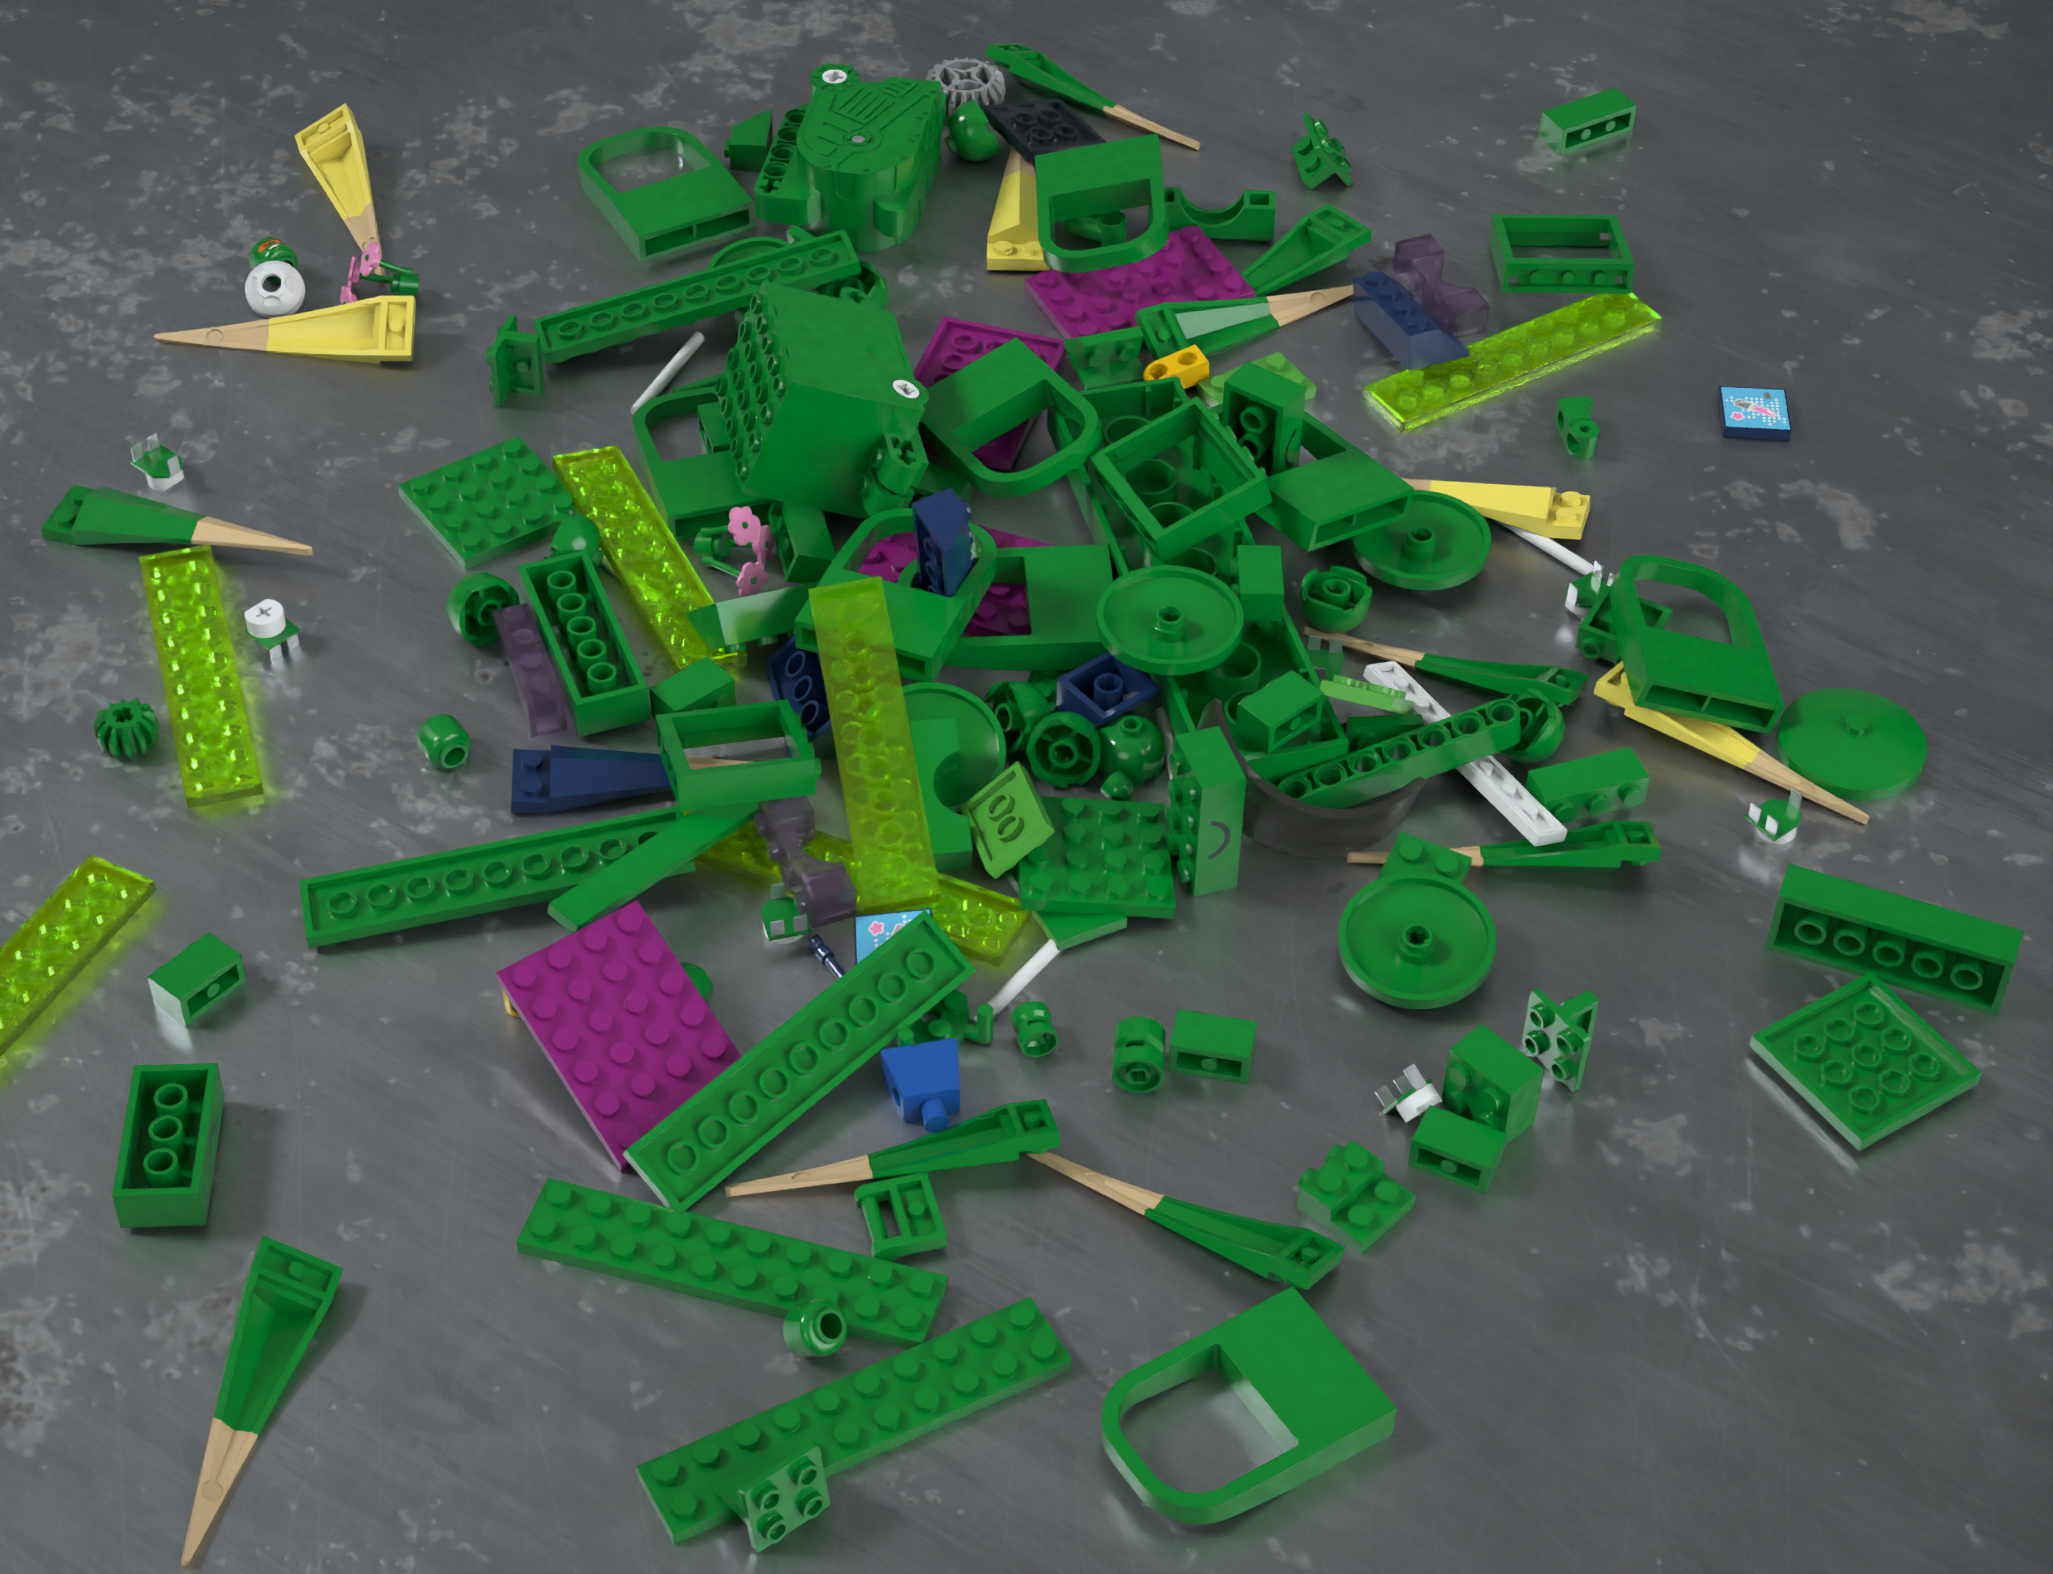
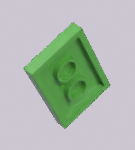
[1197,352,1316,407]
[1319,675,1415,715]
[959,761,1055,879]

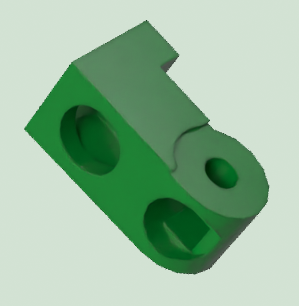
[1554,396,1600,459]

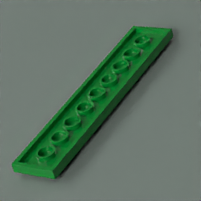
[533,229,862,365]
[299,806,696,948]
[622,910,977,1213]
[516,1178,948,1350]
[636,1297,1072,1545]

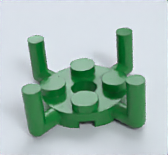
[896,946,994,1047]

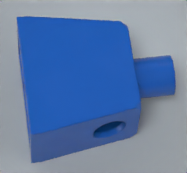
[881,1038,960,1133]

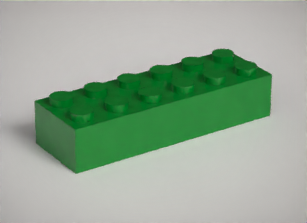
[517,550,651,737]
[1765,864,2024,1016]

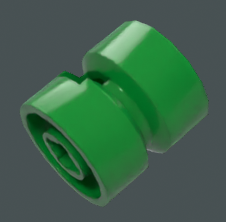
[1112,1016,1165,1094]

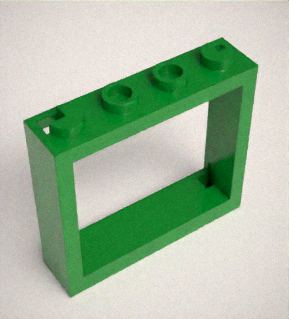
[1489,214,1635,294]
[1089,396,1272,563]
[655,699,822,811]

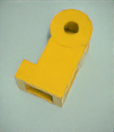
[1143,345,1210,389]

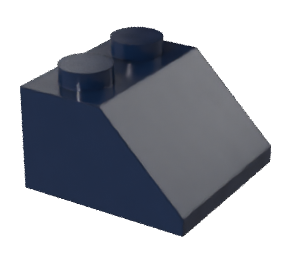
[1056,652,1161,726]

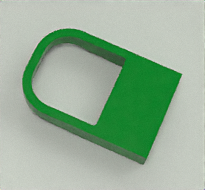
[577,127,755,263]
[1035,133,1169,273]
[917,337,1104,498]
[632,386,773,543]
[1191,404,1414,552]
[795,508,997,682]
[898,544,1113,671]
[1610,554,1785,734]
[1101,1286,1397,1524]

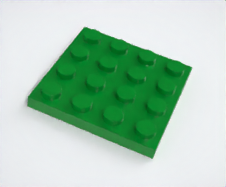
[398,436,588,571]
[1017,796,1176,919]
[1749,972,1982,1151]

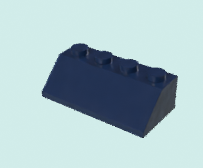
[1353,271,1469,371]
[912,487,975,638]
[764,635,866,761]

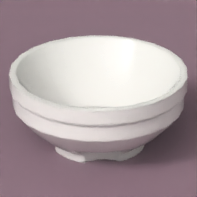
[245,261,306,319]

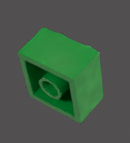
[1441,1024,1544,1146]

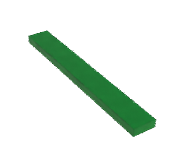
[547,798,786,933]

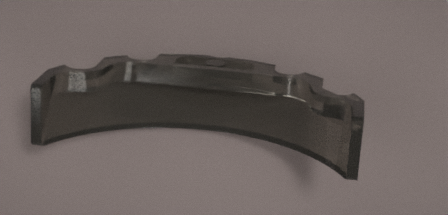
[1196,698,1426,859]

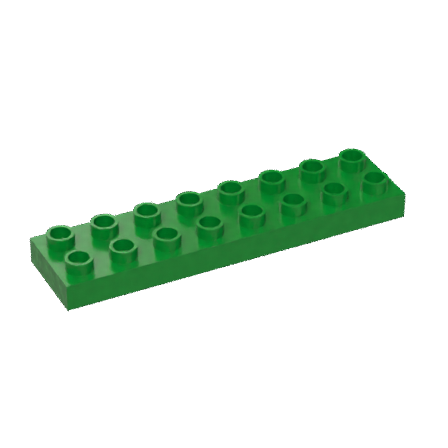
[1047,376,1349,787]

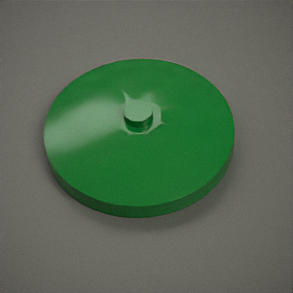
[1350,490,1491,590]
[1096,565,1244,675]
[856,682,1006,819]
[1776,688,1927,801]
[1338,872,1496,1009]

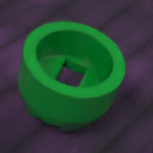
[1101,770,1133,801]

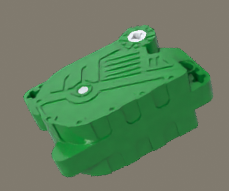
[755,63,946,253]

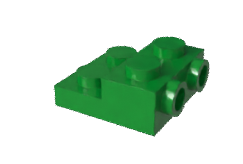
[1575,585,1672,666]
[1297,1140,1416,1254]

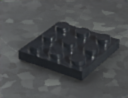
[983,98,1107,163]

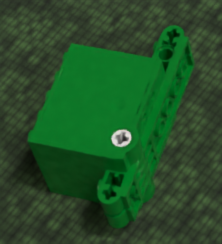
[714,281,929,518]

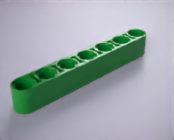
[1278,699,1521,825]

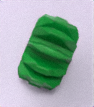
[93,698,159,759]

